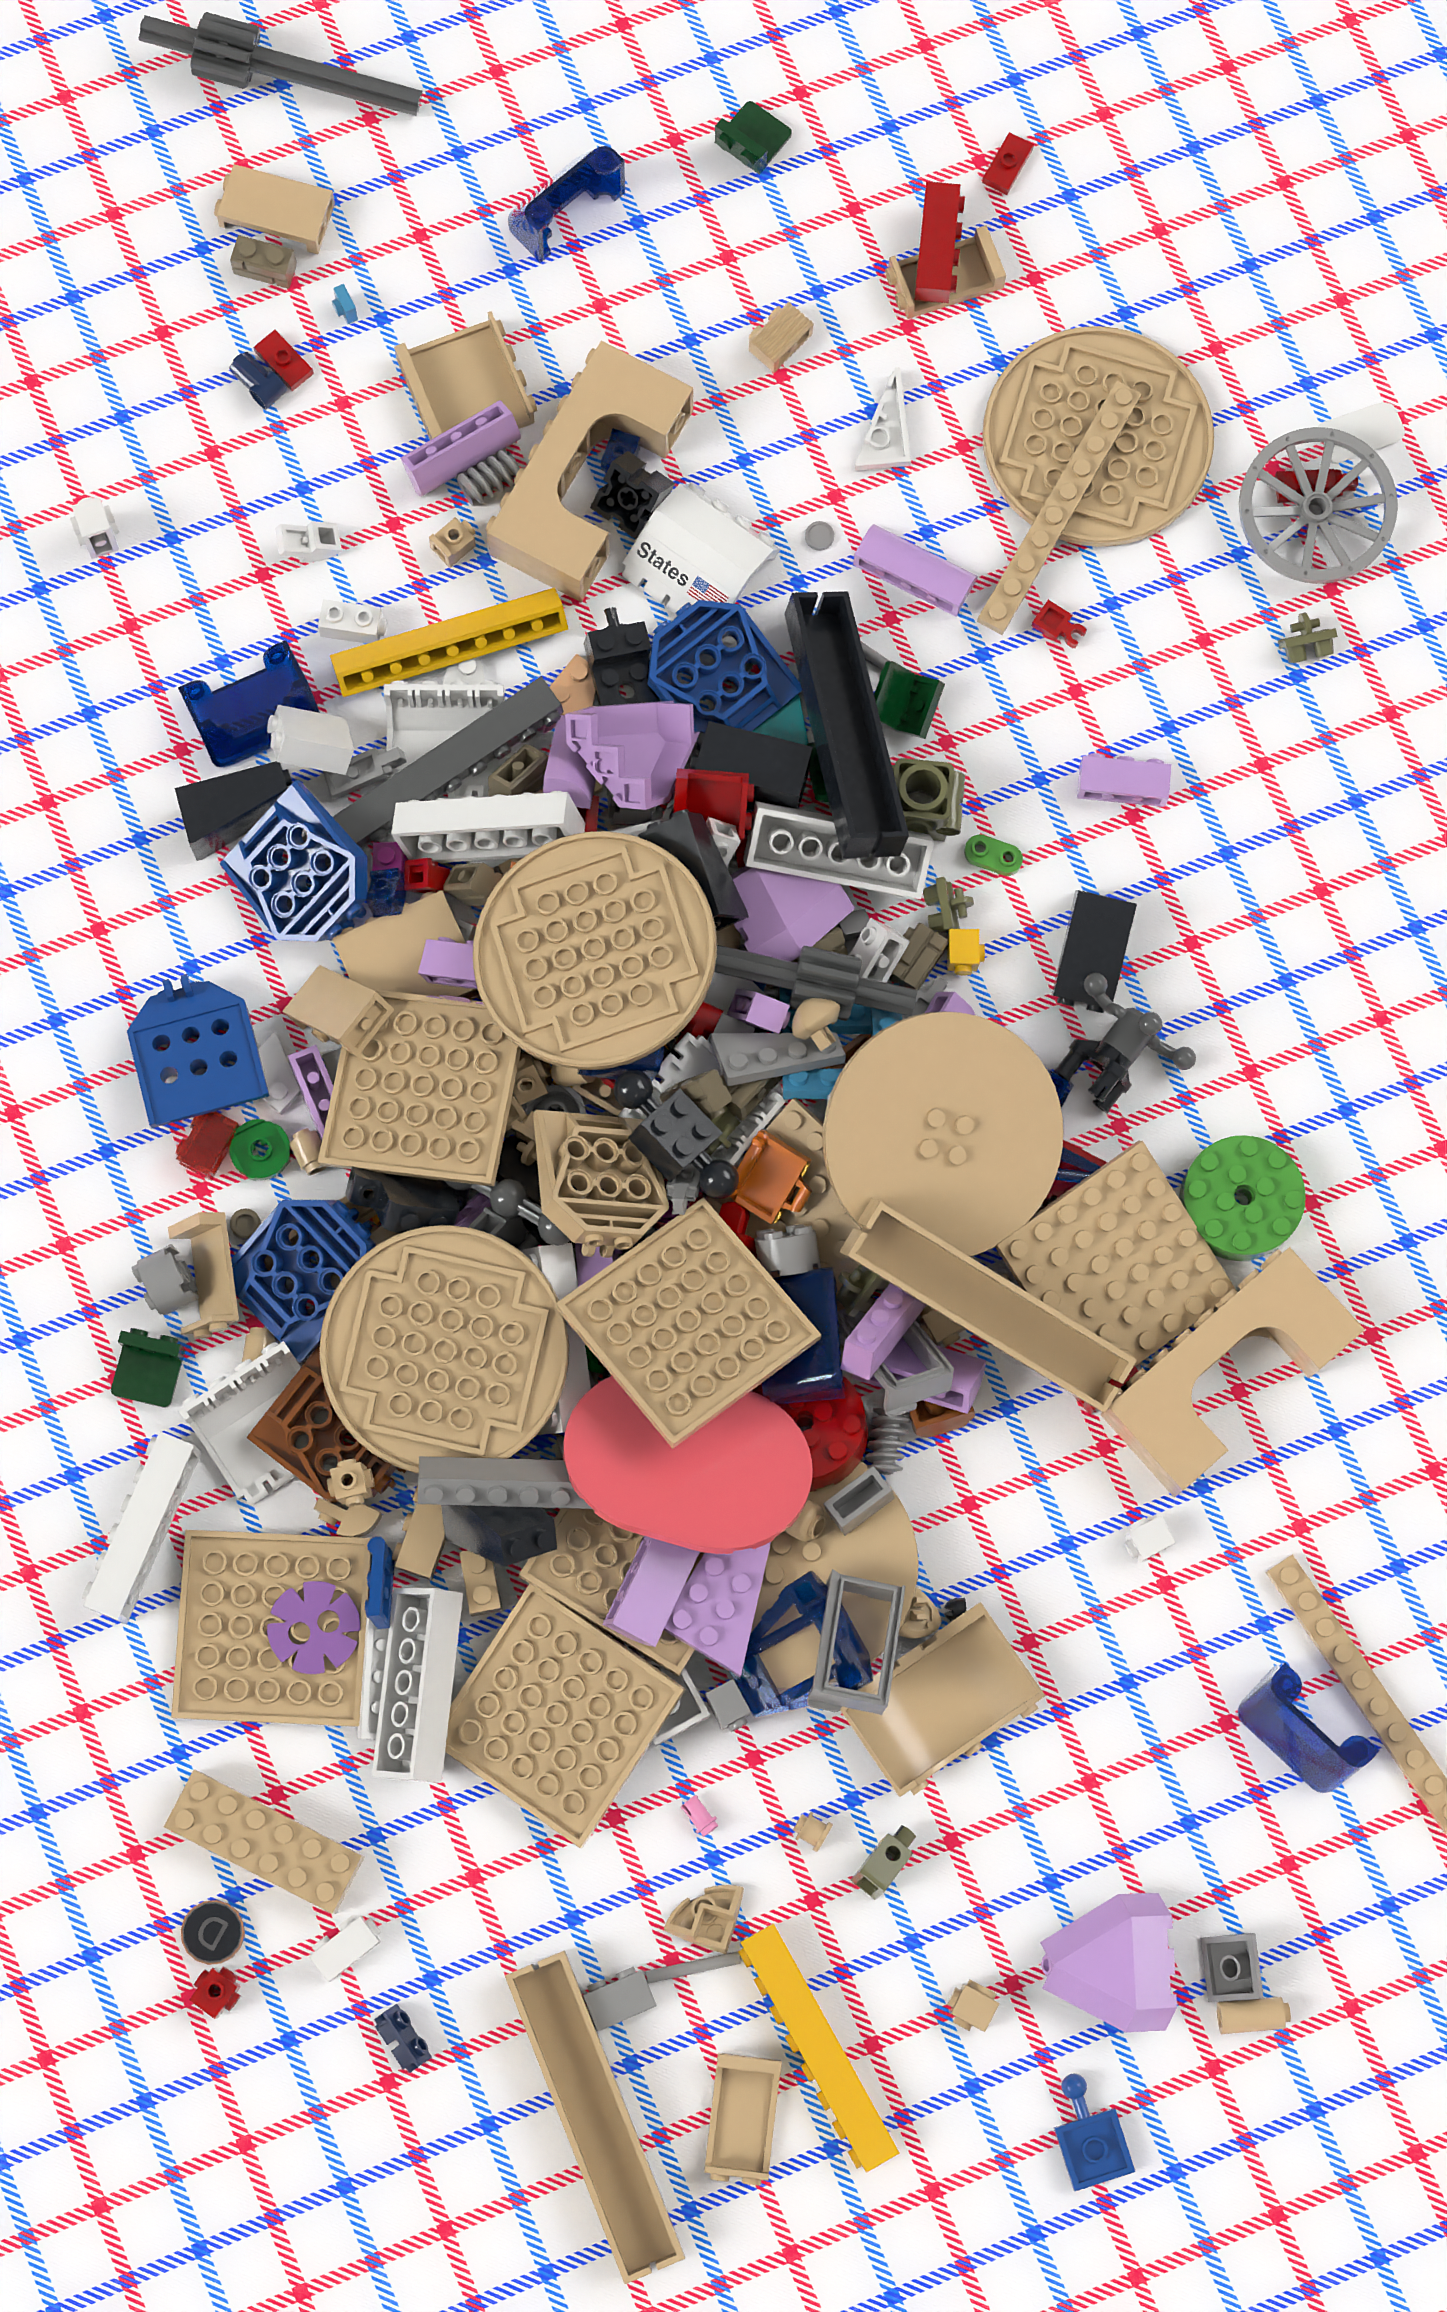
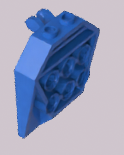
[648,600,802,743]
[219,780,368,942]
[127,974,270,1129]
[231,1200,376,1363]

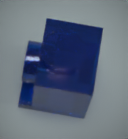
[601,428,640,474]
[366,868,408,917]

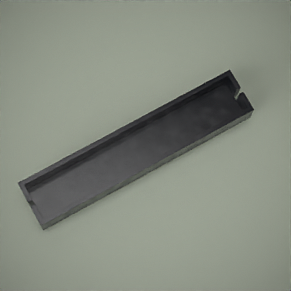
[784,591,909,859]

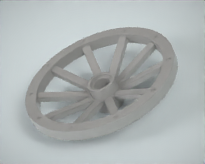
[1239,427,1398,584]

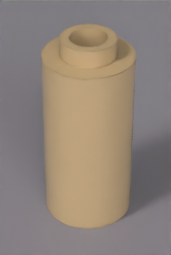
[1217,1997,1291,2034]

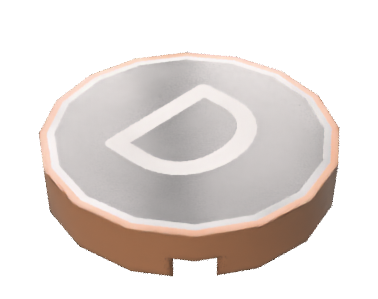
[181,1900,245,1965]

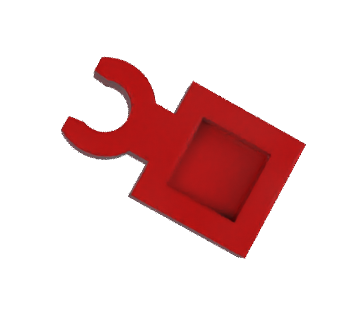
[1031,599,1087,649]

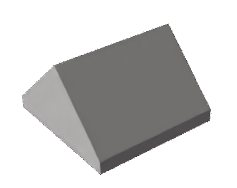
[1200,1933,1264,2002]

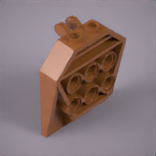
[246,1345,407,1503]

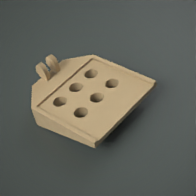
[533,1110,669,1258]

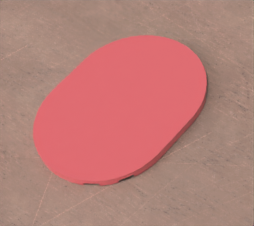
[563,1376,813,1554]

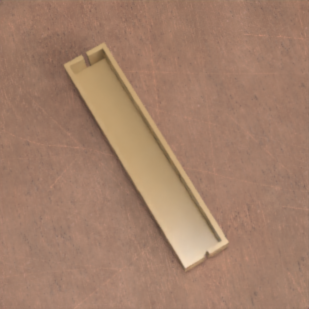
[839,1198,1137,1413]
[505,1950,685,2284]

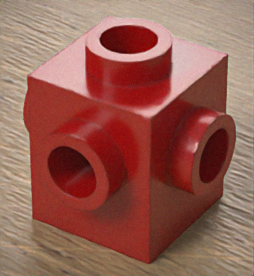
[189,1966,241,2019]

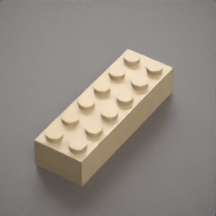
[164,1770,365,1914]

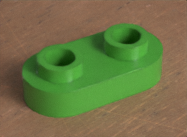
[964,834,1023,876]

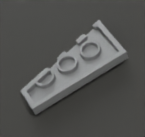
[710,1033,846,1086]

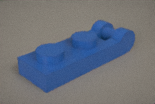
[365,1536,395,1629]

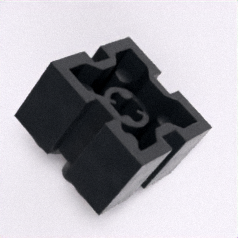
[590,451,675,539]

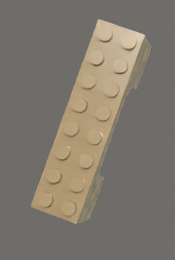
[485,340,693,602]
[1101,1247,1365,1498]

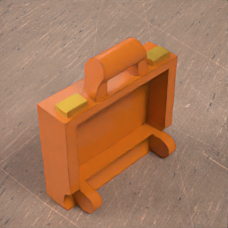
[729,1129,812,1224]

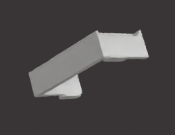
[825,1298,954,1417]
[807,1569,906,1715]

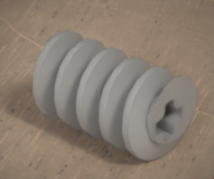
[457,450,520,506]
[865,1408,910,1475]

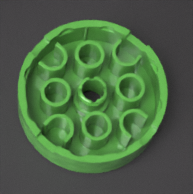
[1179,1135,1306,1261]

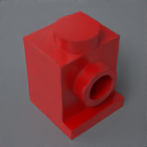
[404,857,450,895]

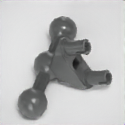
[445,1179,570,1248]

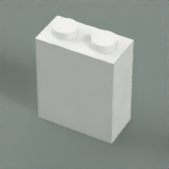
[267,705,354,775]

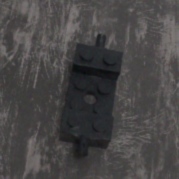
[583,607,660,706]

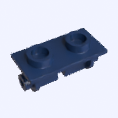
[374,2004,432,2073]

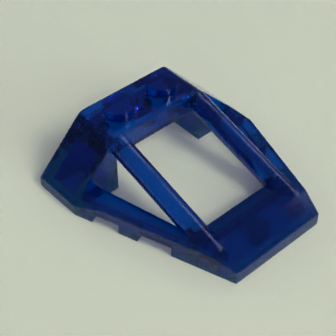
[729,1571,873,1718]

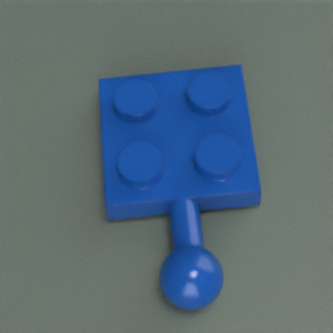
[1053,2073,1136,2192]

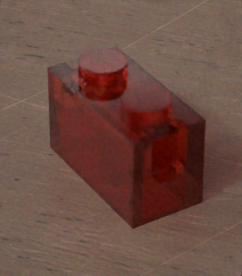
[175,1111,240,1181]

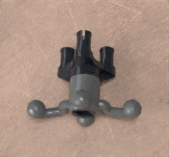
[1054,973,1196,1114]

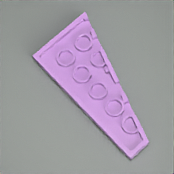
[664,1542,771,1677]

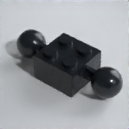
[614,1070,739,1199]

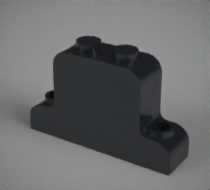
[345,1166,471,1233]

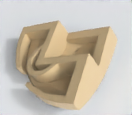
[664,1885,744,1954]

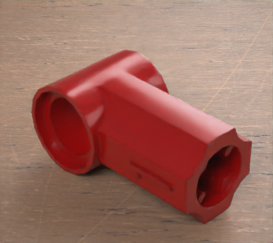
[676,1001,724,1057]

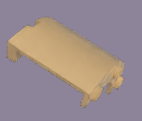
[840,1602,1046,1798]

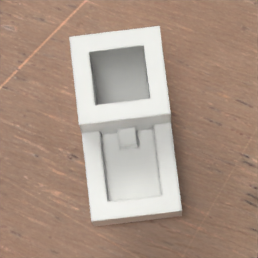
[275,521,342,563]

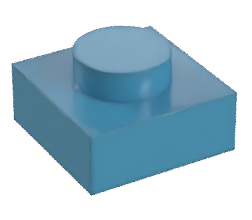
[332,283,358,324]

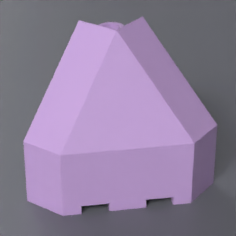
[565,701,700,810]
[731,866,855,961]
[1040,1893,1177,2033]

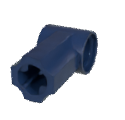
[229,352,288,410]

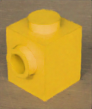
[947,929,985,976]

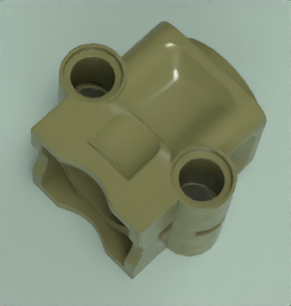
[892,758,965,842]

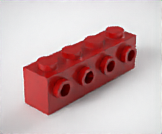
[914,181,965,303]

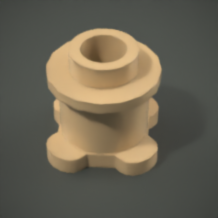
[793,1812,833,1852]

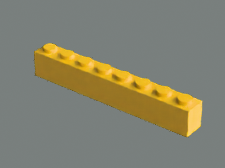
[330,587,569,697]
[738,1923,900,2173]

